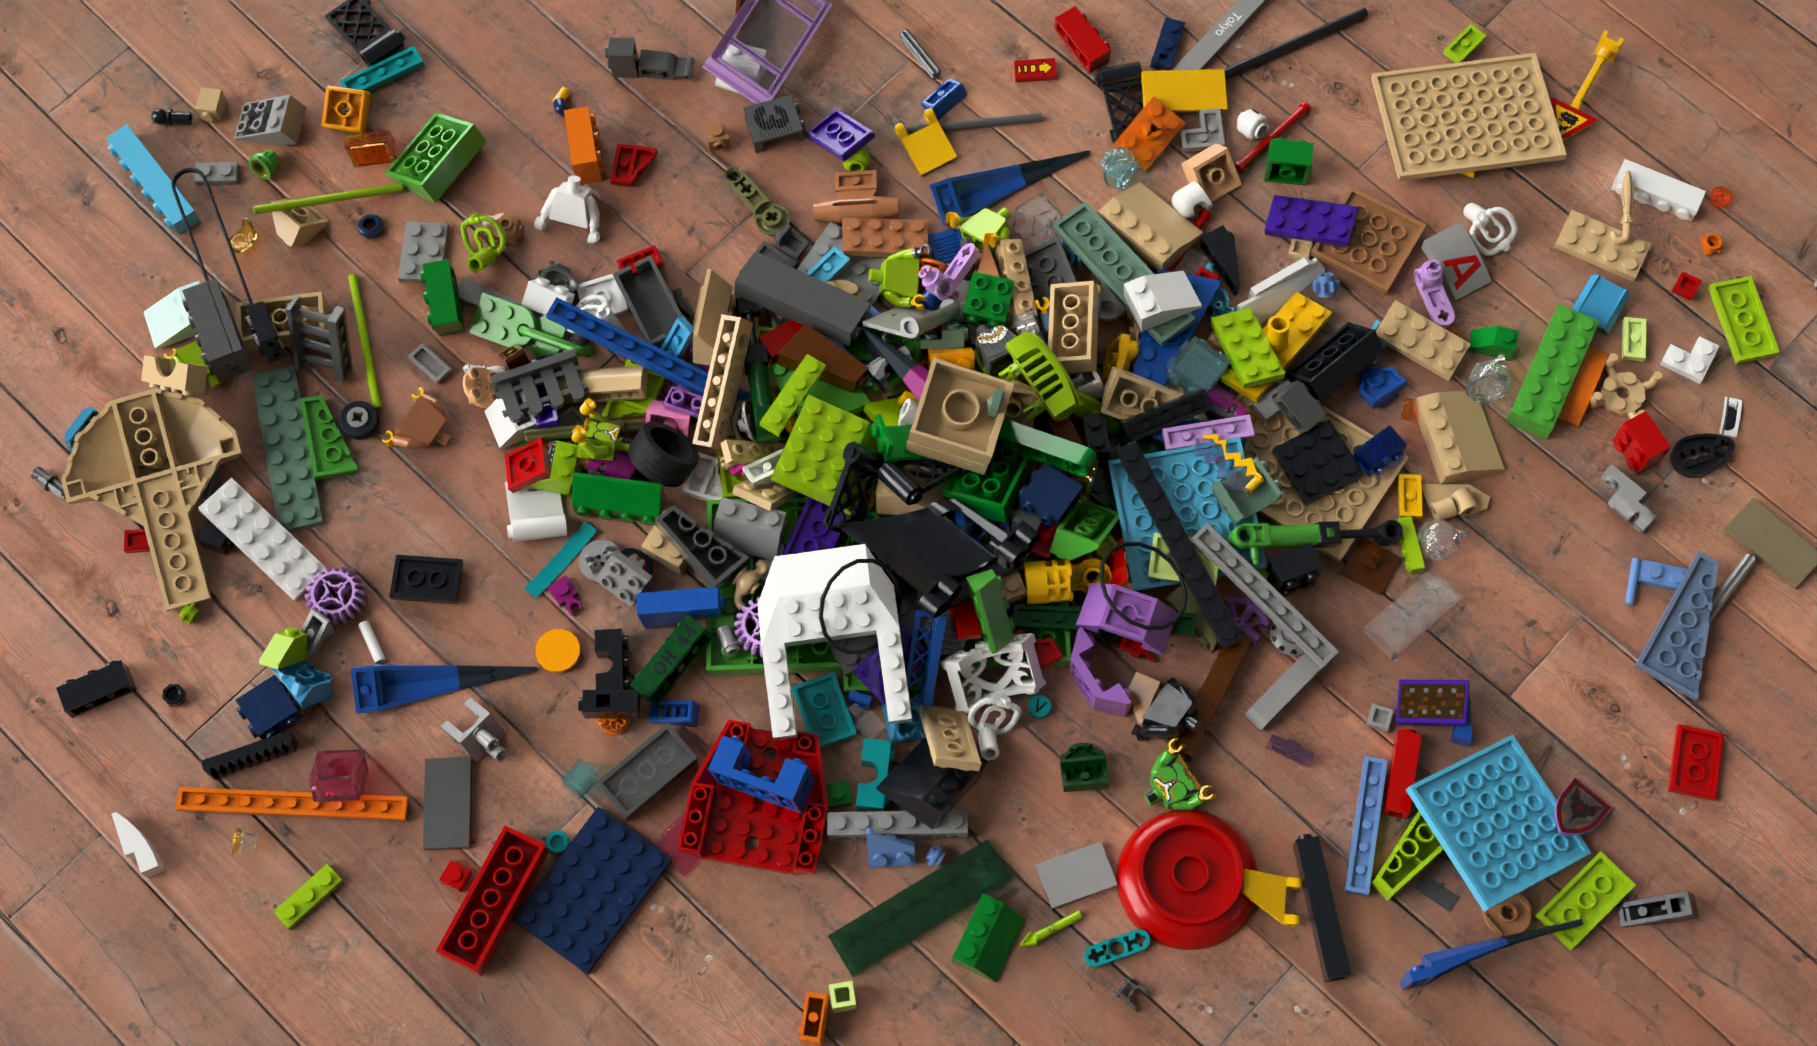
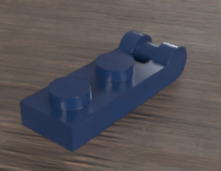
[1150,17,1185,70]

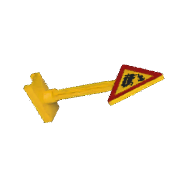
[1550,30,1624,141]

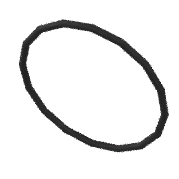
[1099,542,1187,630]
[819,559,902,654]

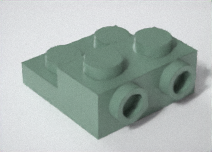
[920,320,968,349]

